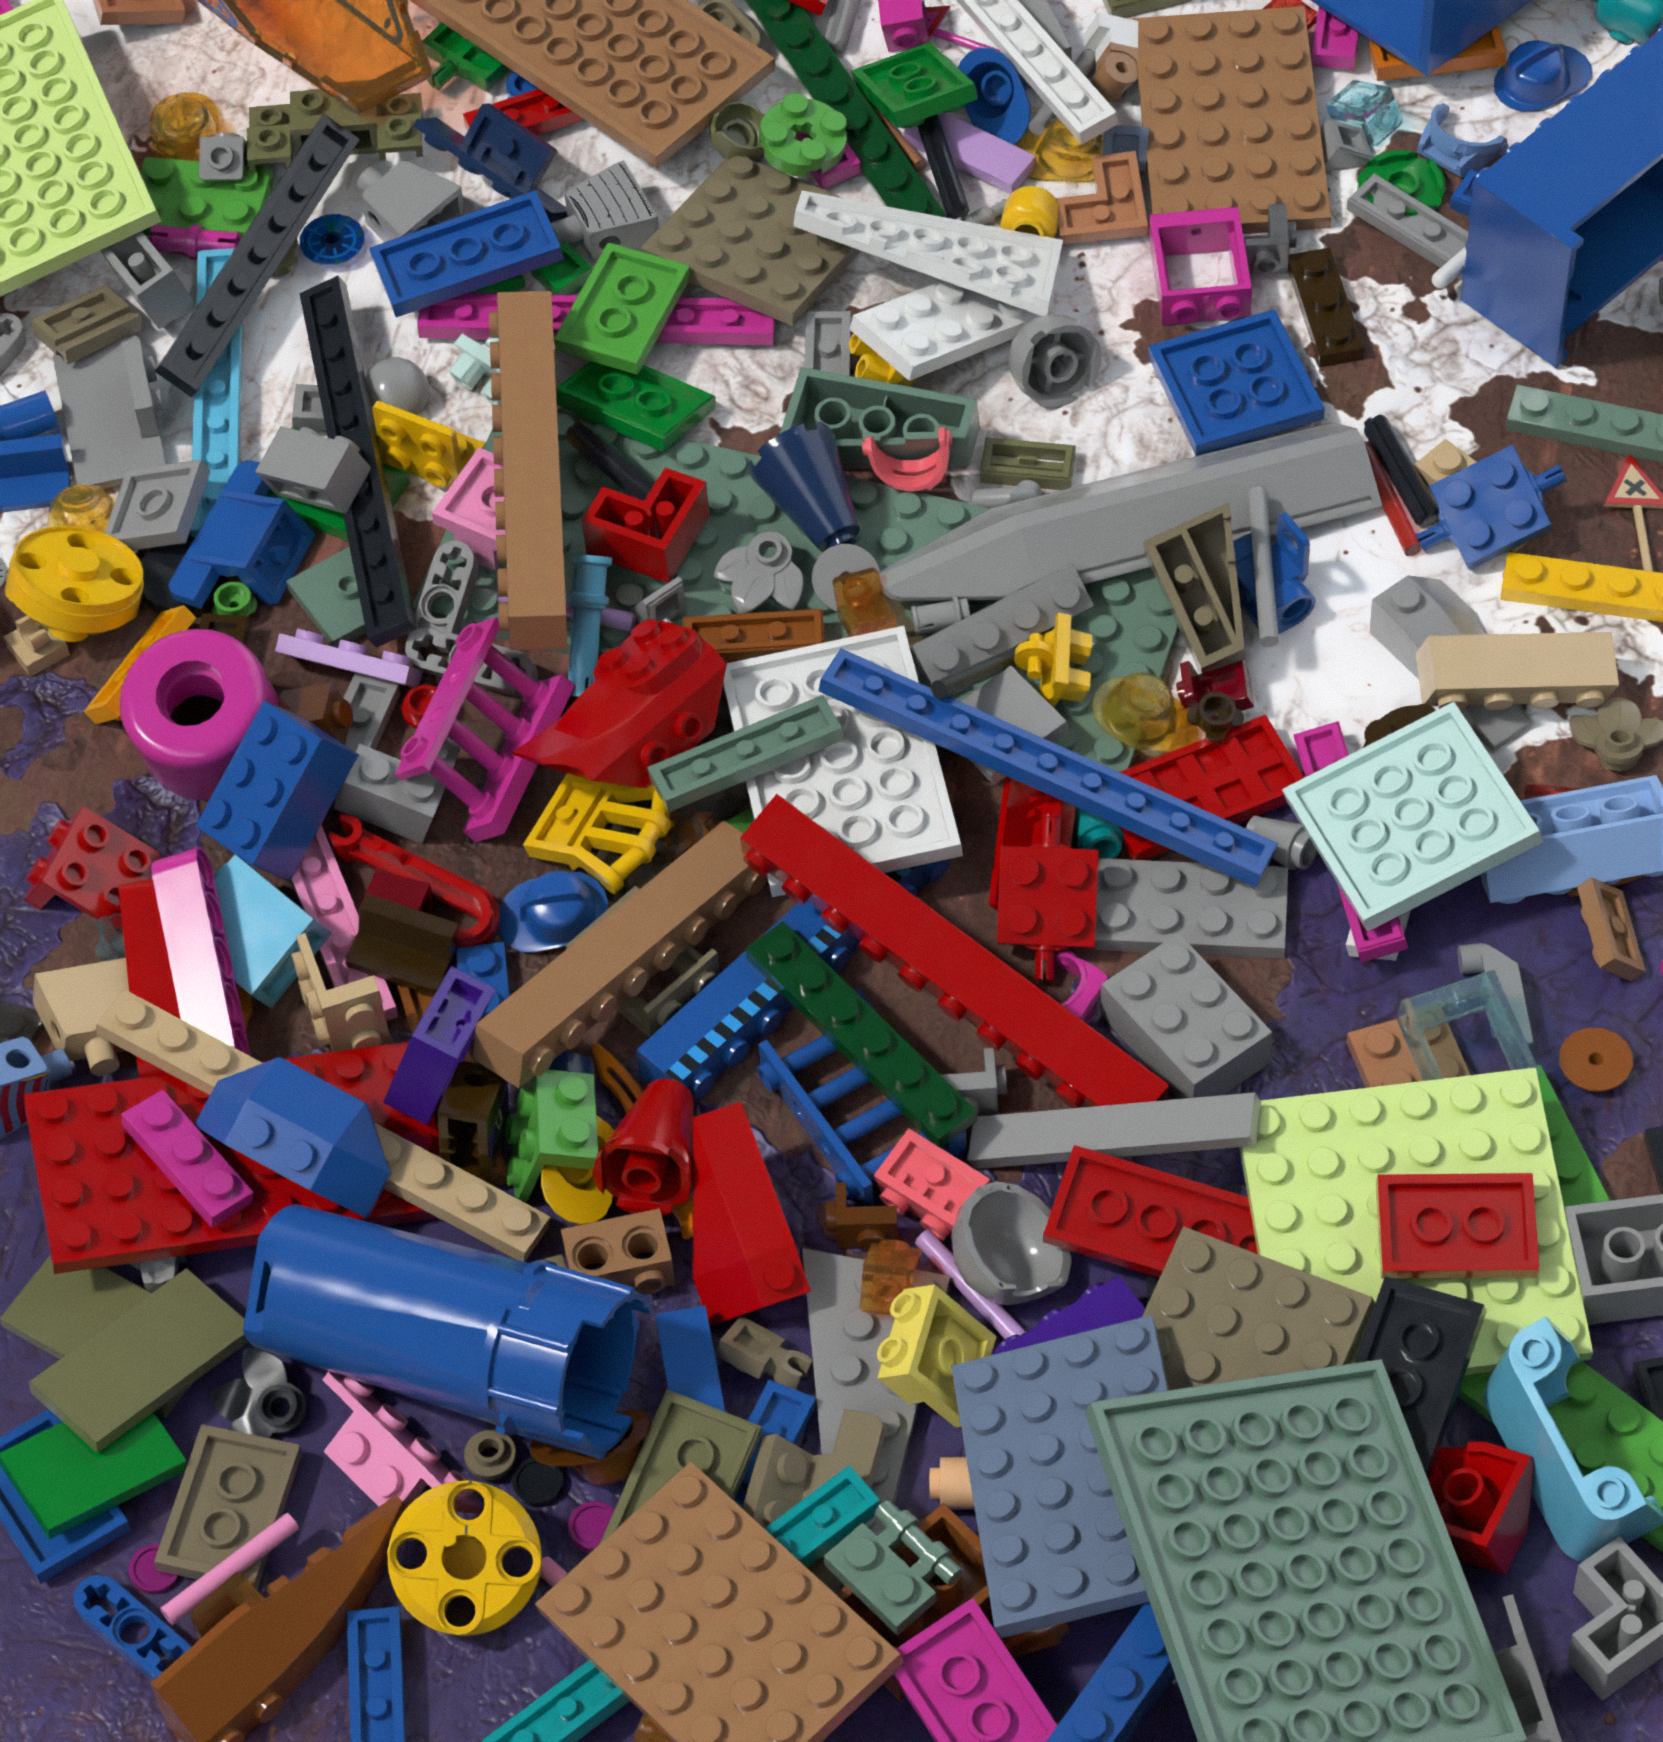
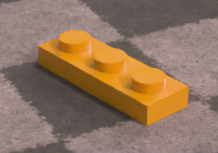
[83,605,196,724]

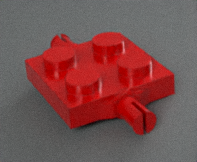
[997,814,1098,981]

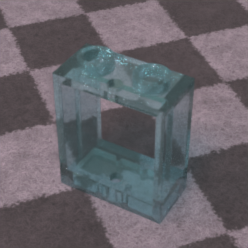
[1396,970,1541,1081]

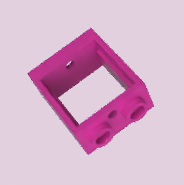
[1149,207,1252,325]

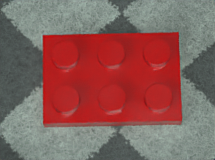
[1376,1173,1539,1279]

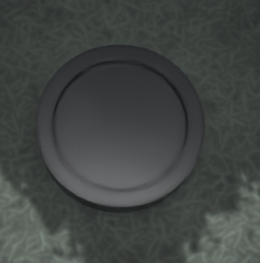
[512,1457,564,1508]

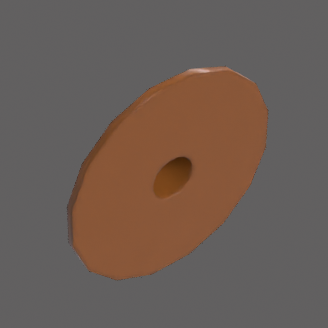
[1559,1028,1633,1092]

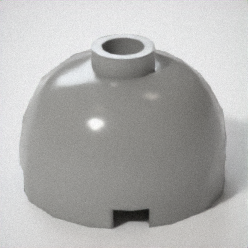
[1009,314,1101,408]

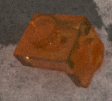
[832,567,898,637]
[860,1240,922,1316]

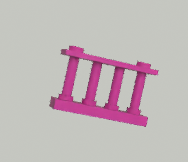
[394,617,575,843]

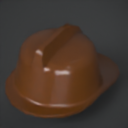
[529,1409,651,1486]

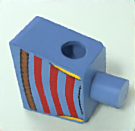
[0,1037,72,1139]

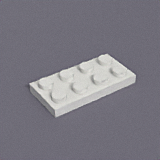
[849,280,1040,381]

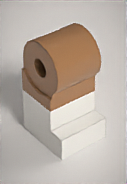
[1083,12,1138,103]

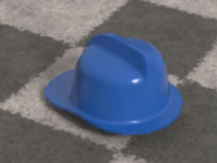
[1494,40,1592,112]
[958,47,1031,145]
[498,871,609,953]

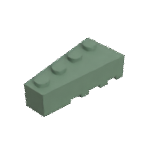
[780,367,980,470]

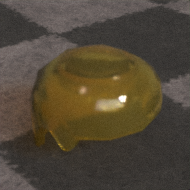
[48,483,115,533]

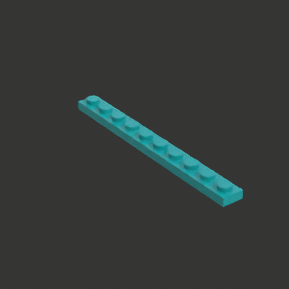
[480,1465,881,1742]

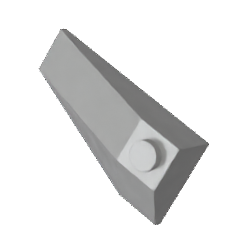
[1369,575,1530,752]

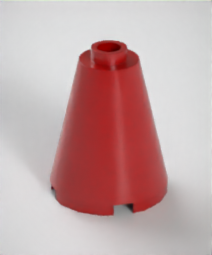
[592,1079,694,1216]

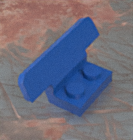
[169,461,316,609]

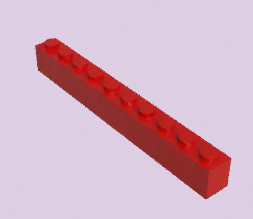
[740,794,1169,1108]

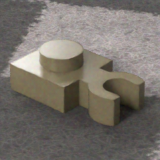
[715,1316,813,1390]

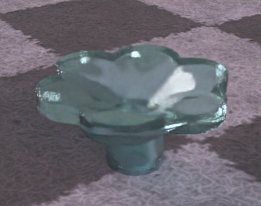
[95,913,126,961]

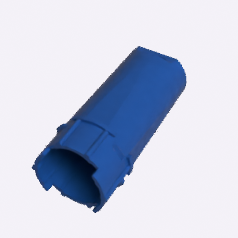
[243,1204,653,1460]

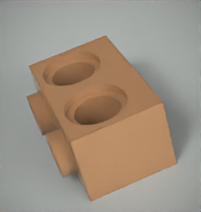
[561,1208,676,1294]

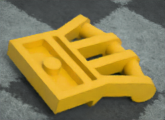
[523,773,672,894]

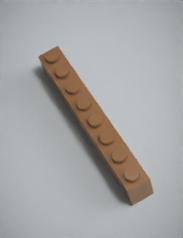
[473,821,768,1089]

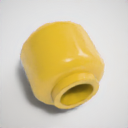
[1000,186,1059,238]

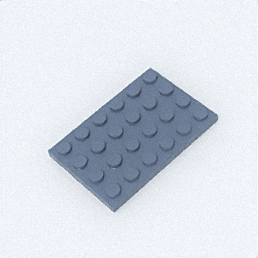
[951,1315,1169,1638]

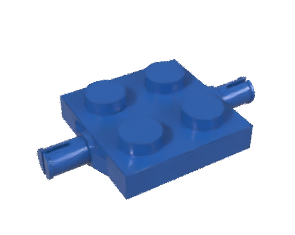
[1416,444,1568,570]

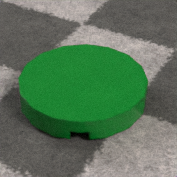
[1357,150,1446,216]

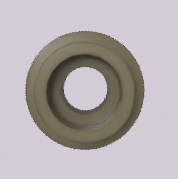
[464,1430,516,1481]

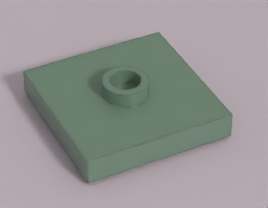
[286,547,413,648]

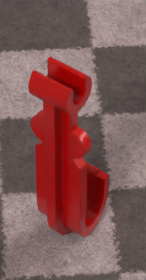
[328,815,501,948]

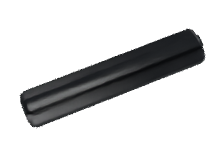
[917,114,970,220]
[1364,414,1439,527]
[566,420,656,501]

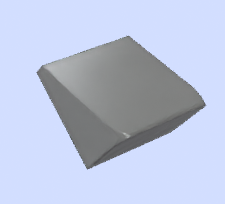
[1320,119,1372,171]
[630,576,686,623]

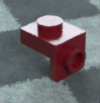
[1176,660,1254,720]

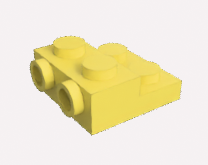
[877,1284,997,1428]

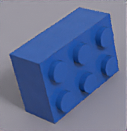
[195,700,359,881]

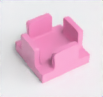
[432,447,506,570]

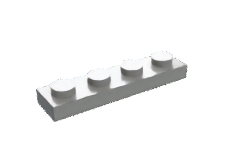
[909,564,1094,688]

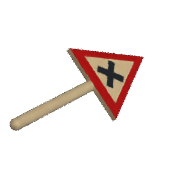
[1604,454,1663,572]

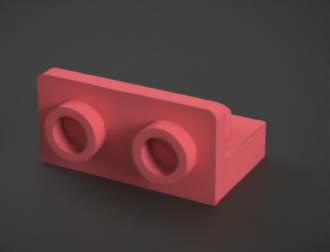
[874,1128,991,1240]

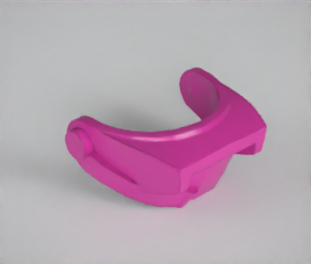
[1055,950,1109,1024]

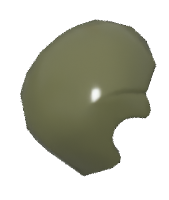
[709,100,764,162]

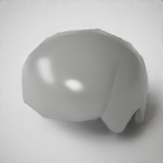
[365,357,430,415]

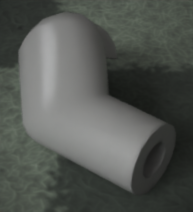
[972,480,1041,508]

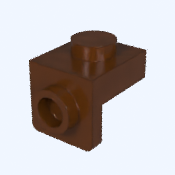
[826,1182,899,1253]

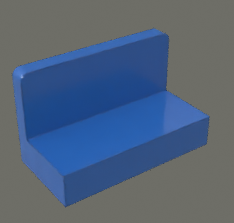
[0,434,71,513]

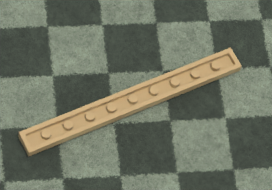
[96,989,550,1262]

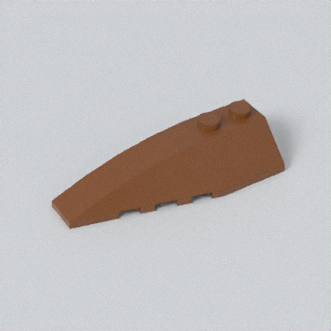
[150,1495,405,1742]

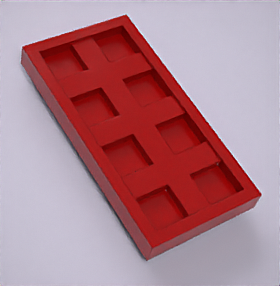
[1118,714,1304,860]

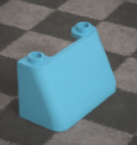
[1483,1316,1663,1562]

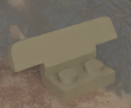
[743,1409,886,1594]

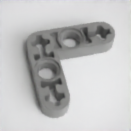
[405,540,538,696]

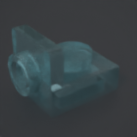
[1325,80,1403,146]

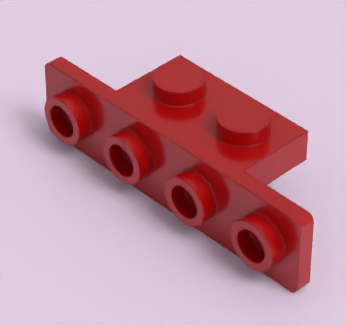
[989,776,1076,911]

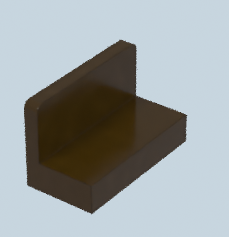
[345,894,458,995]

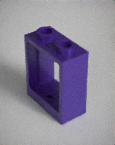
[383,966,496,1125]

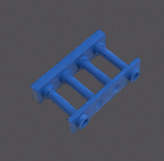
[756,989,967,1207]

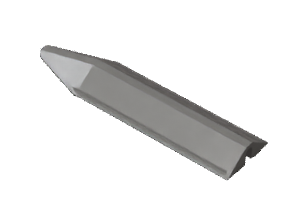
[879,422,1383,601]

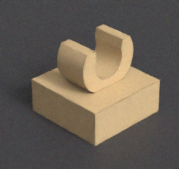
[4,615,70,677]

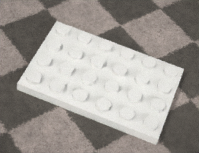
[723,626,963,897]

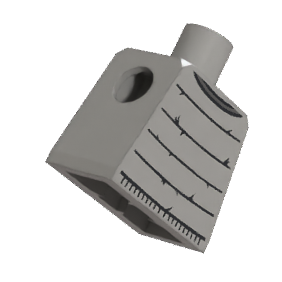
[551,160,659,261]

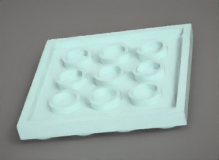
[1282,702,1543,932]

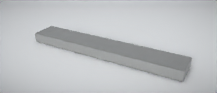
[967,1092,1261,1169]

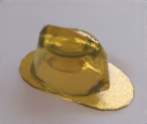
[150,92,221,162]
[1015,118,1103,182]
[1092,672,1199,759]

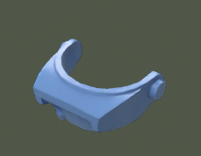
[1416,103,1509,177]

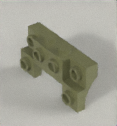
[247,84,424,171]

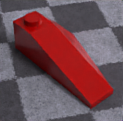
[692,1102,811,1326]
[1428,1442,1534,1576]

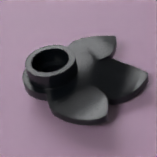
[208,1348,307,1438]

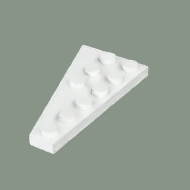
[793,191,1063,316]

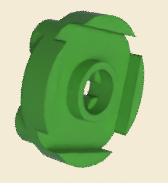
[759,93,847,177]

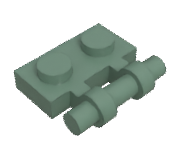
[824,1500,963,1636]

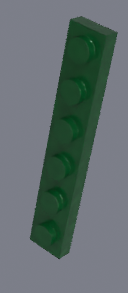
[745,921,977,1148]

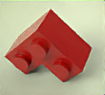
[582,467,710,583]

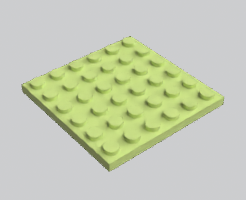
[1239,1067,1593,1375]

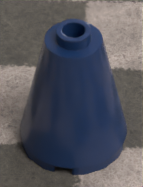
[748,422,860,552]

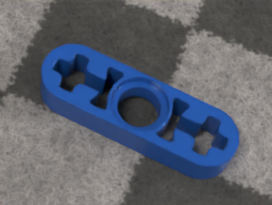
[73,1575,191,1682]

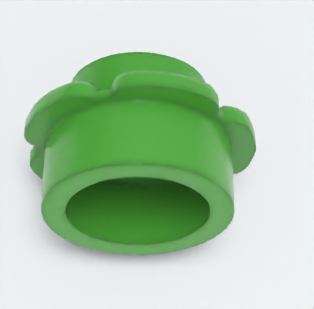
[212,582,257,617]

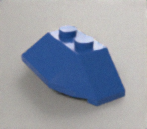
[194,1057,392,1218]

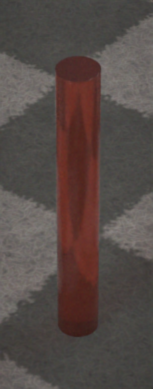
[1364,441,1422,556]

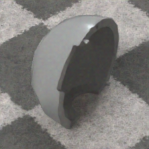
[951,1181,1072,1305]

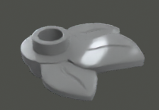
[714,531,804,614]

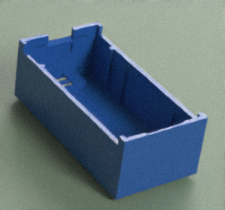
[1461,24,1663,368]

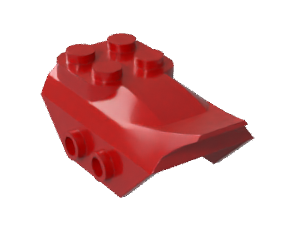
[512,619,727,788]

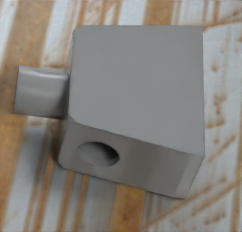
[357,161,466,243]

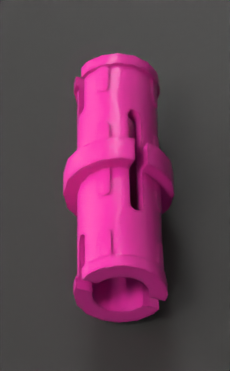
[149,224,242,260]

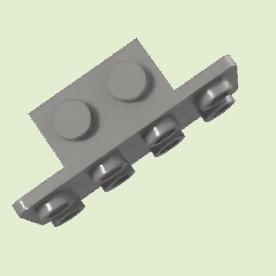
[53,335,166,492]

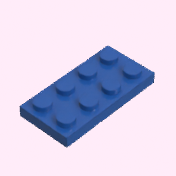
[369,190,564,318]

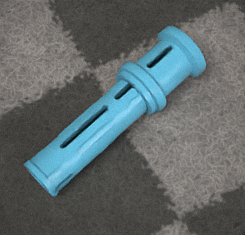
[567,555,613,697]

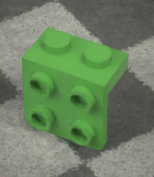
[505,1070,598,1203]

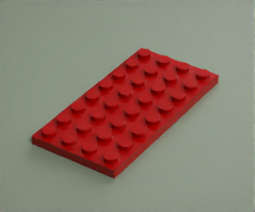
[24,1042,440,1274]

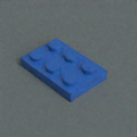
[0,1409,131,1584]

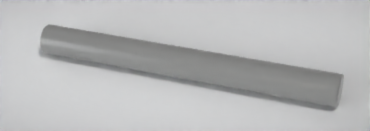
[1248,486,1279,647]

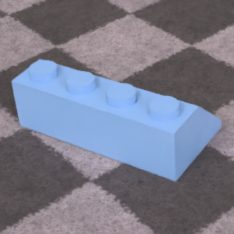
[1480,775,1663,904]

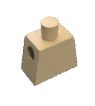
[33,958,129,1076]

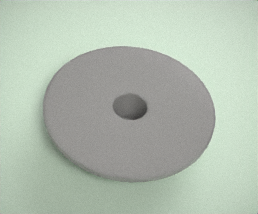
[812,544,880,613]

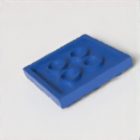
[1148,309,1325,456]

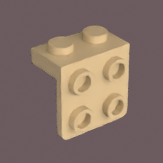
[291,933,392,1052]

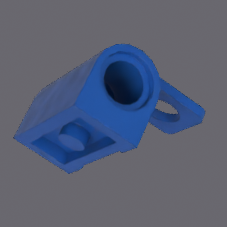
[1233,512,1316,635]

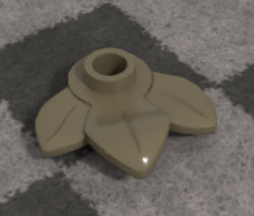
[1569,697,1663,771]

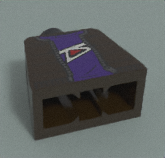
[438,1061,509,1182]

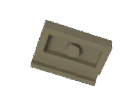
[31,285,143,365]

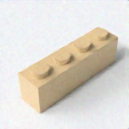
[1416,632,1619,710]

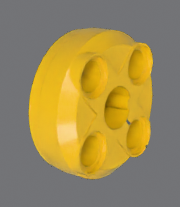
[5,526,144,642]
[387,1480,542,1636]

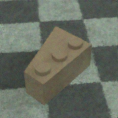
[1143,503,1245,674]

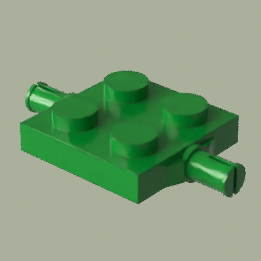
[421,23,511,91]

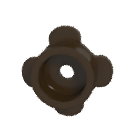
[1187,691,1244,743]

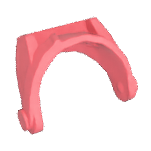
[862,427,952,492]

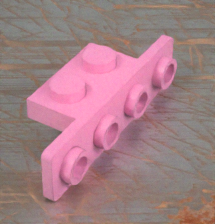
[322,1371,484,1514]

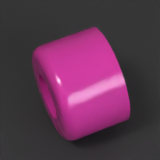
[120,629,279,800]

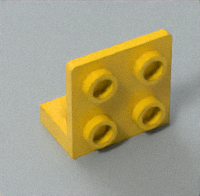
[372,401,485,488]

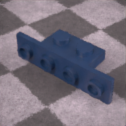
[413,103,567,221]

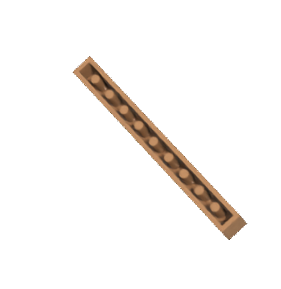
[489,291,567,650]

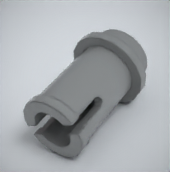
[911,595,970,636]

